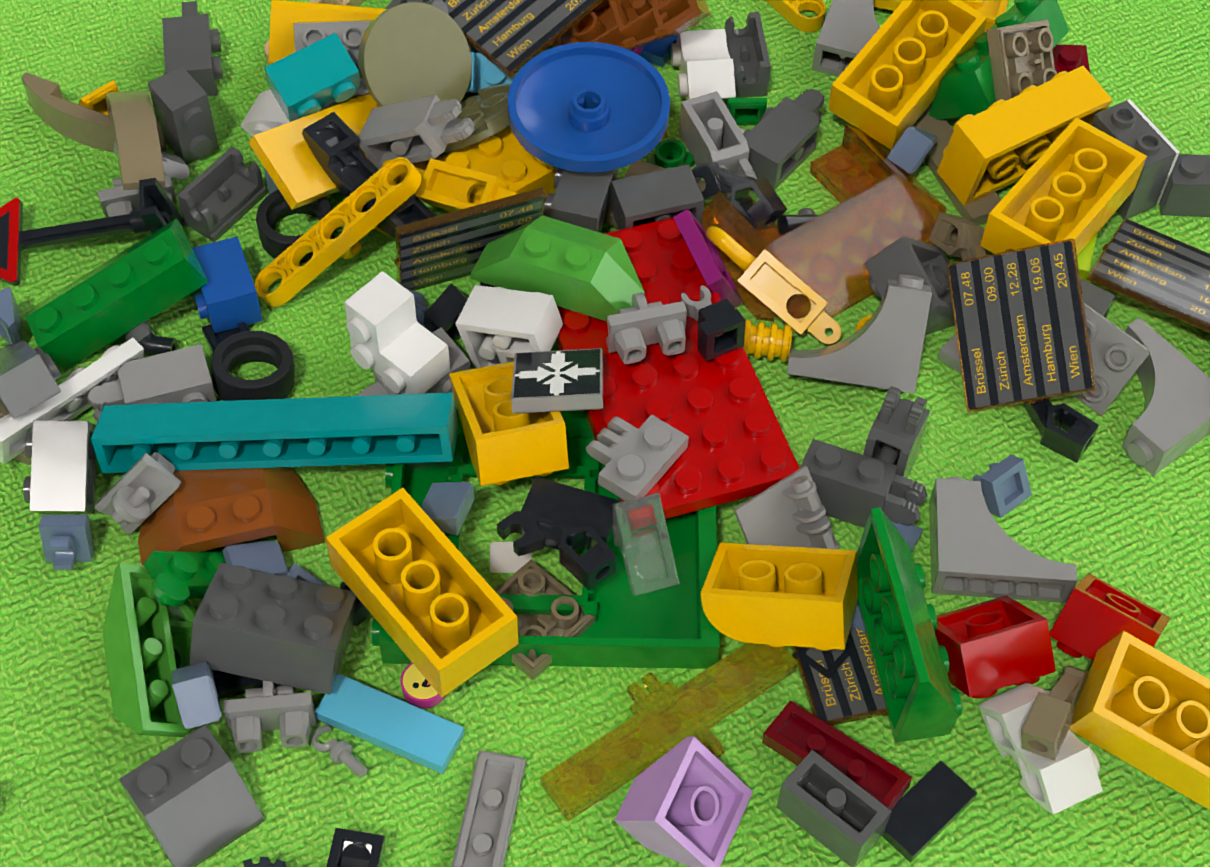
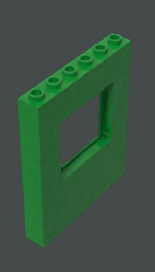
[372,409,720,669]

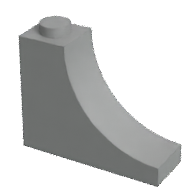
[812,0,880,77]
[787,275,932,393]
[1122,317,1210,476]
[929,477,1077,603]

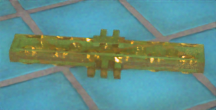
[540,643,798,822]

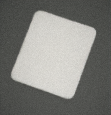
[490,542,532,573]

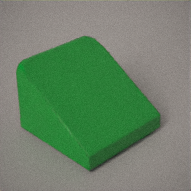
[725,98,767,125]

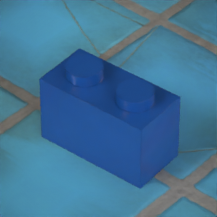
[192,236,263,334]

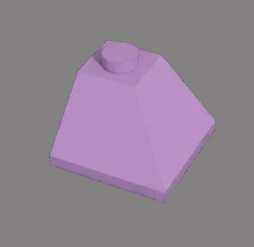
[614,736,753,867]

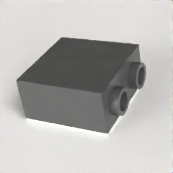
[1091,99,1179,220]

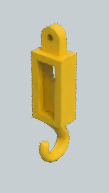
[381,158,518,212]
[705,226,841,345]

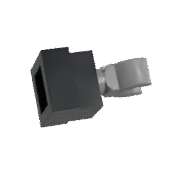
[681,286,746,361]

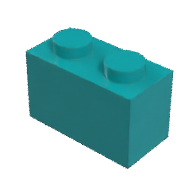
[264,32,360,122]

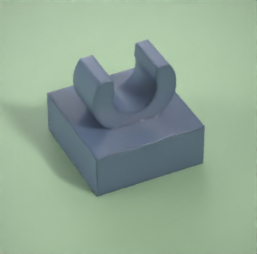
[973,455,1032,518]
[39,515,95,570]

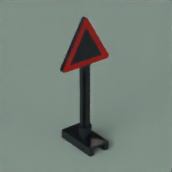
[0,178,184,286]

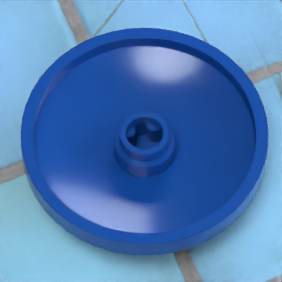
[508,42,670,173]

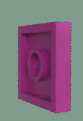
[673,209,744,308]

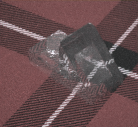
[613,493,680,596]

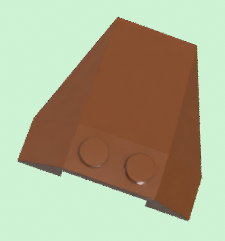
[552,0,711,50]
[138,467,325,566]

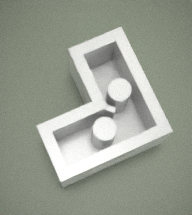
[344,271,450,394]
[456,285,563,369]

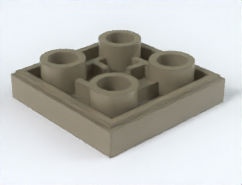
[986,19,1057,101]
[495,559,595,680]

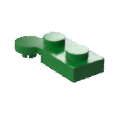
[143,551,226,607]

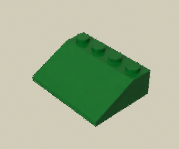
[857,507,962,743]

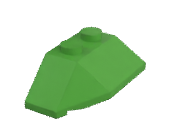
[471,215,645,321]
[103,563,213,737]

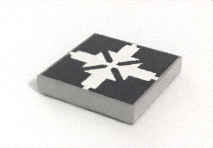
[511,348,603,414]

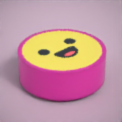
[401,663,446,709]

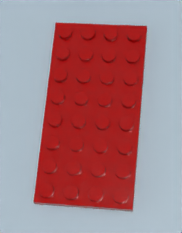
[556,218,800,528]

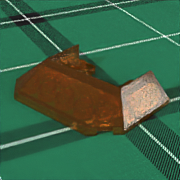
[702,124,946,322]

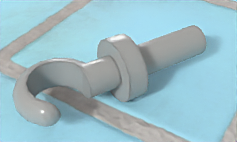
[311,725,368,778]

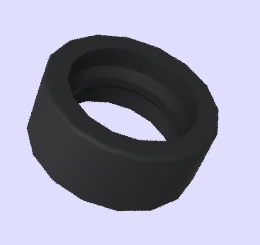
[256,189,336,264]
[211,331,294,401]

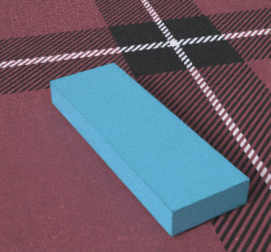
[315,673,465,774]

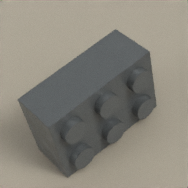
[189,563,357,695]

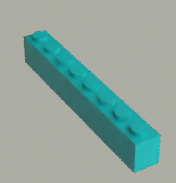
[91,393,459,473]

